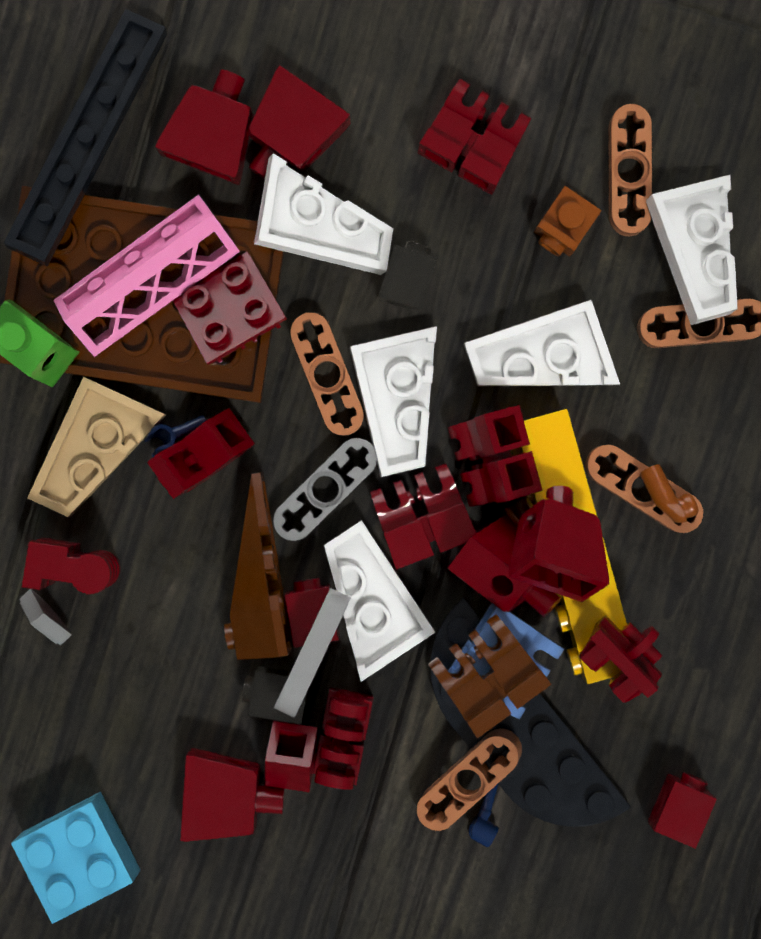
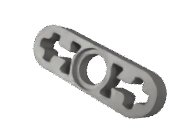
[273,438,377,541]
[274,588,351,718]

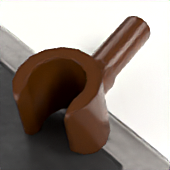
[504,496,534,528]

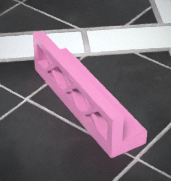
[53,195,240,357]

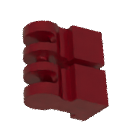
[418,78,532,195]
[448,405,543,507]
[370,463,476,570]
[22,538,121,594]
[313,687,373,790]

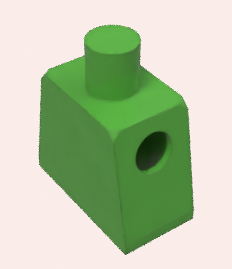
[0,300,80,387]

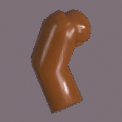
[640,464,699,523]

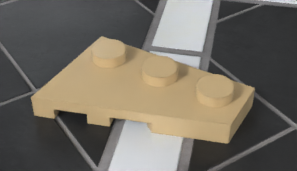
[27,377,166,517]

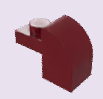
[147,408,255,499]

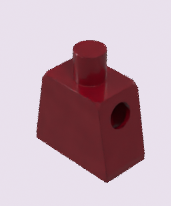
[248,65,351,180]
[155,69,254,185]
[509,486,609,602]
[448,514,562,617]
[180,748,285,842]

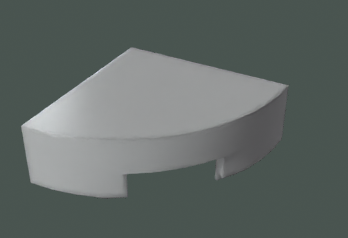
[19,589,72,645]

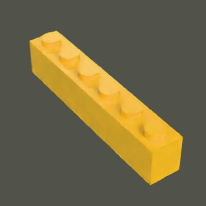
[510,409,627,684]

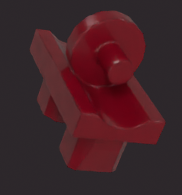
[579,615,662,703]

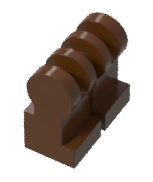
[428,614,552,738]

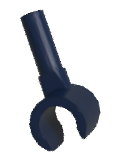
[144,415,206,457]
[468,784,499,847]

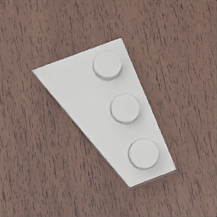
[254,153,393,275]
[646,175,738,325]
[463,300,620,386]
[350,326,437,477]
[324,520,435,681]

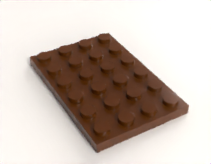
[0,185,284,403]

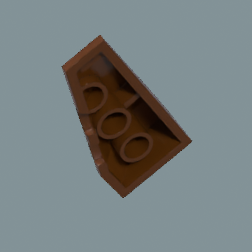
[224,472,293,660]

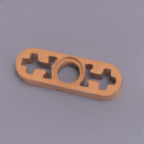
[609,104,652,236]
[637,299,761,348]
[290,313,364,436]
[585,445,703,533]
[417,729,522,831]

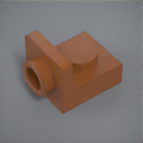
[534,186,602,257]

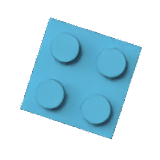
[11,792,141,924]

